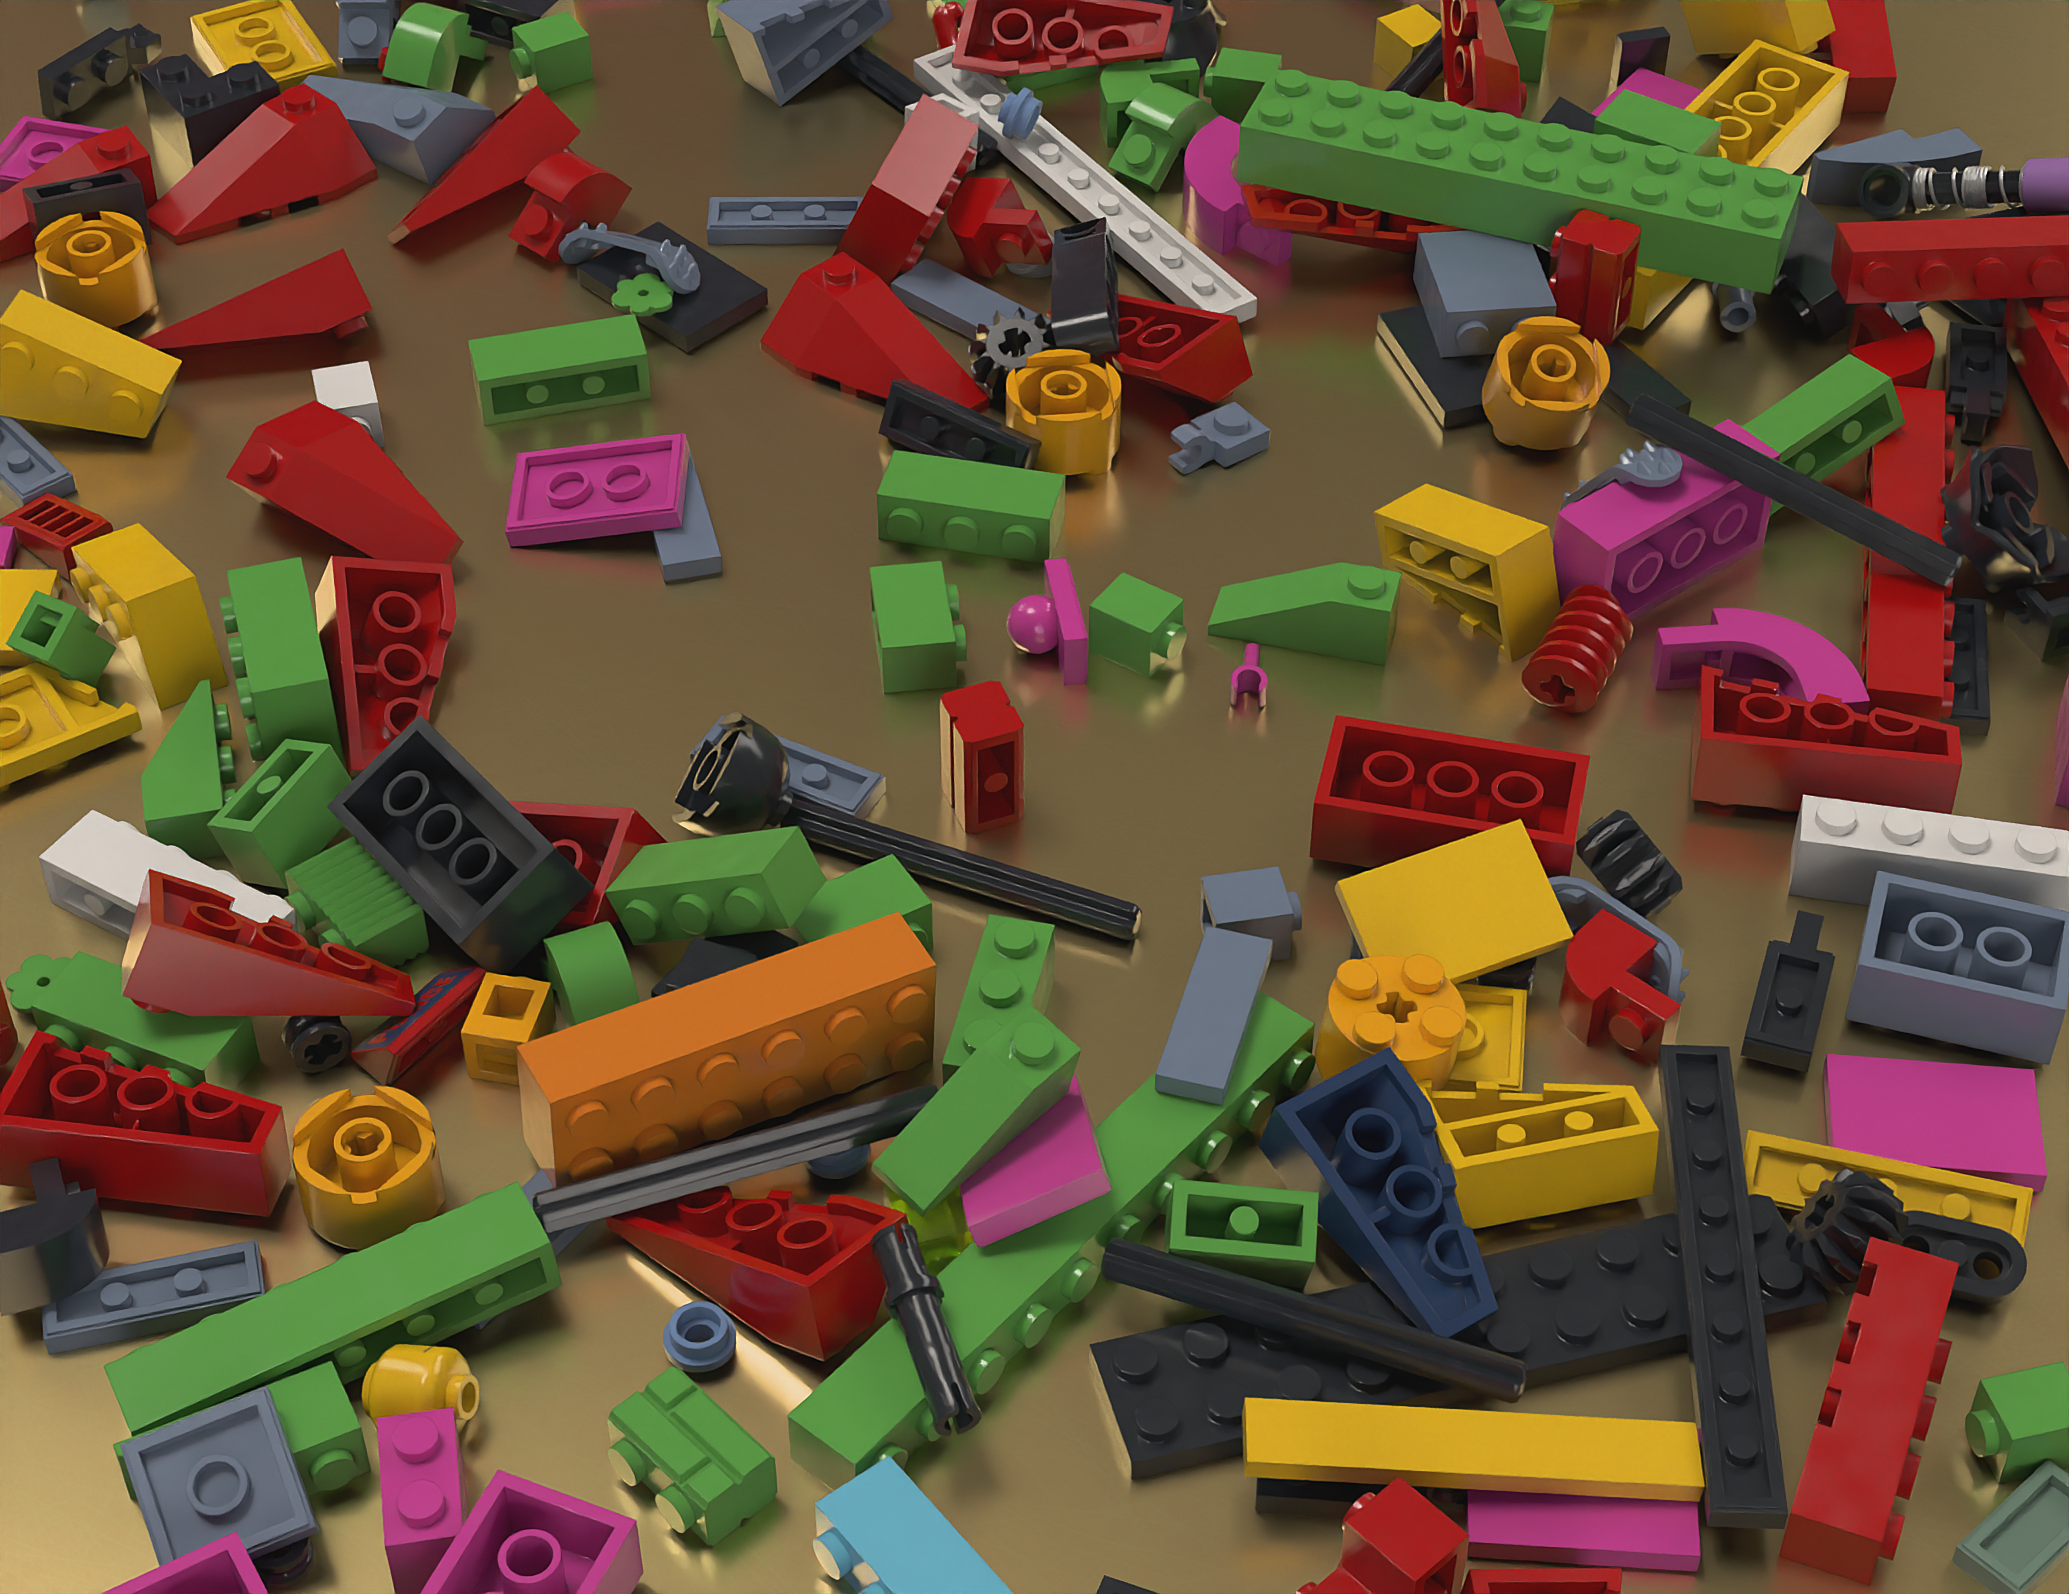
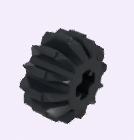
[968,306,1057,400]
[1576,809,1683,919]
[1785,1169,1909,1296]

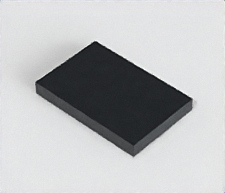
[577,221,768,352]
[1377,304,1495,428]

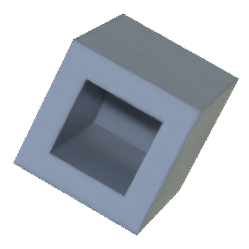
[1199,866,1302,961]

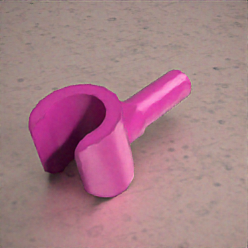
[1230,643,1268,707]

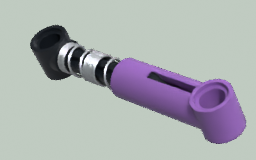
[1857,157,2069,218]

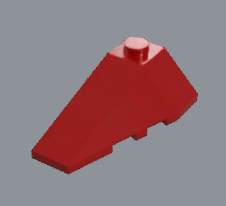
[952,0,1174,77]
[1440,0,1527,119]
[147,83,378,245]
[386,85,581,245]
[138,248,375,355]
[226,400,464,564]
[605,1185,909,1361]

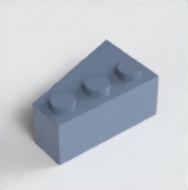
[715,0,894,106]

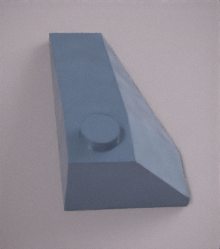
[301,75,496,185]

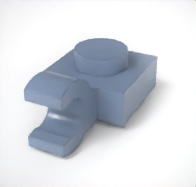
[1168,401,1271,474]

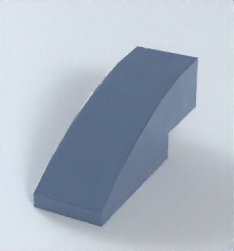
[1806,128,1983,206]

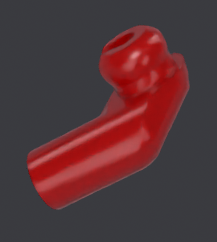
[931,1,964,50]

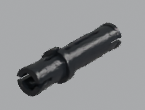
[870,1223,982,1436]

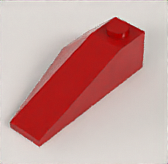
[0,125,158,263]
[1241,184,1468,254]
[760,252,989,412]
[1047,294,1253,403]
[315,556,457,776]
[509,801,668,929]
[121,869,416,1016]

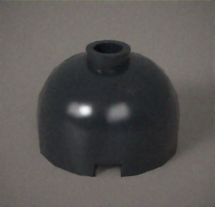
[673,711,793,838]

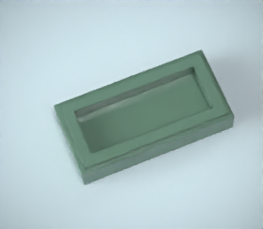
[1952,1459,2069,1594]

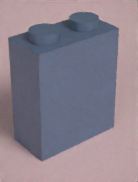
[1413,230,1557,358]

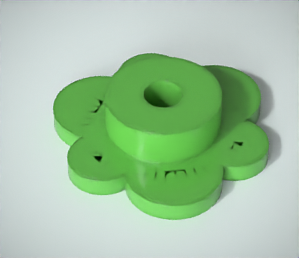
[612,273,674,317]
[6,954,71,1013]

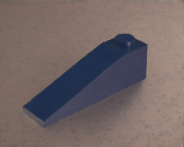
[1258,1047,1499,1339]

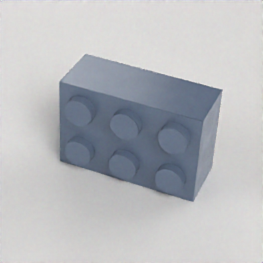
[1845,870,2069,1065]

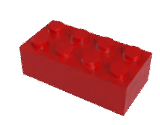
[1309,715,1590,878]

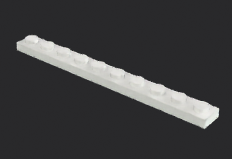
[913,44,1257,323]

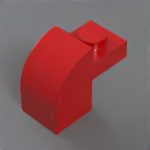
[508,152,633,265]
[946,177,1053,278]
[1847,303,1936,389]
[1559,909,1682,1065]

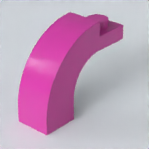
[1182,115,1292,266]
[1650,608,1870,715]

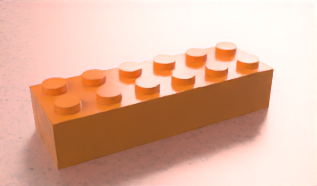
[516,912,937,1188]

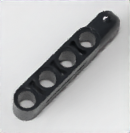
[1051,217,1119,357]

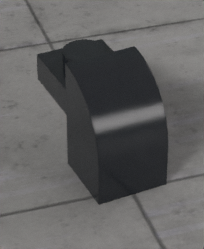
[0,1157,110,1317]

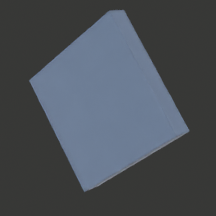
[120,1386,320,1567]

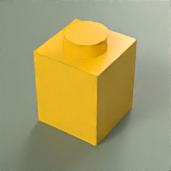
[1373,4,1444,81]

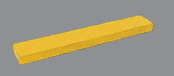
[1242,1397,1705,1502]

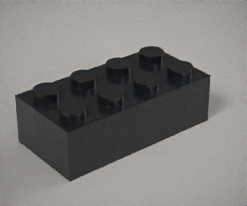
[327,715,595,975]

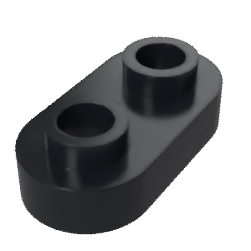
[1900,1210,2027,1304]

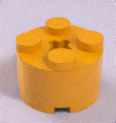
[34,211,158,332]
[1482,316,1610,450]
[1006,349,1121,475]
[1315,954,1466,1091]
[292,1086,446,1252]

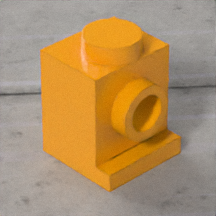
[461,972,556,1086]

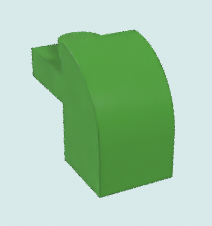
[382,2,488,92]
[1099,58,1200,147]
[1107,82,1220,193]
[539,921,640,1028]

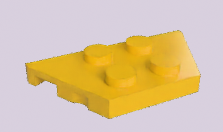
[0,662,143,788]

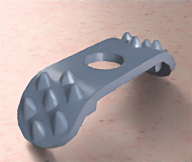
[558,222,700,294]
[1560,441,1683,511]
[1548,876,1689,1004]

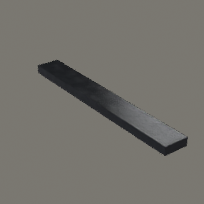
[1657,1044,1788,1529]

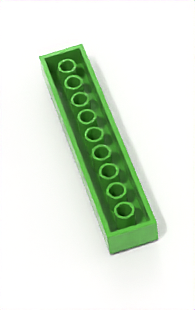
[1238,68,1804,294]

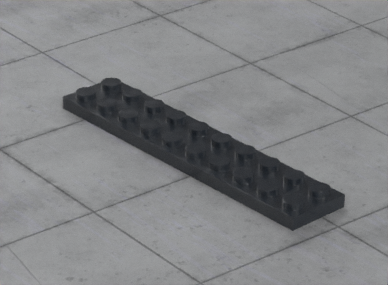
[1089,1194,1827,1480]

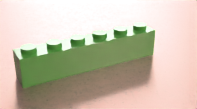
[103,1181,563,1437]

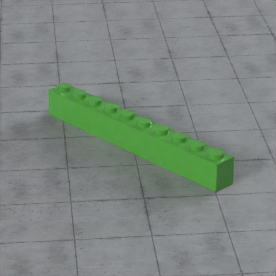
[787,991,1316,1491]

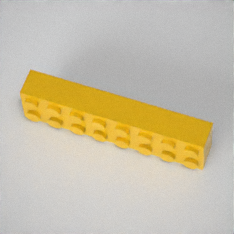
[1548,39,1849,330]

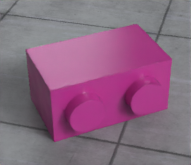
[377,1407,468,1594]

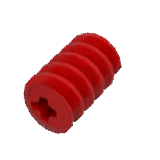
[1521,584,1633,713]

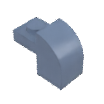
[335,0,401,64]

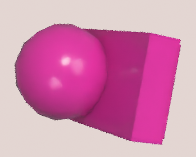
[1006,558,1088,686]

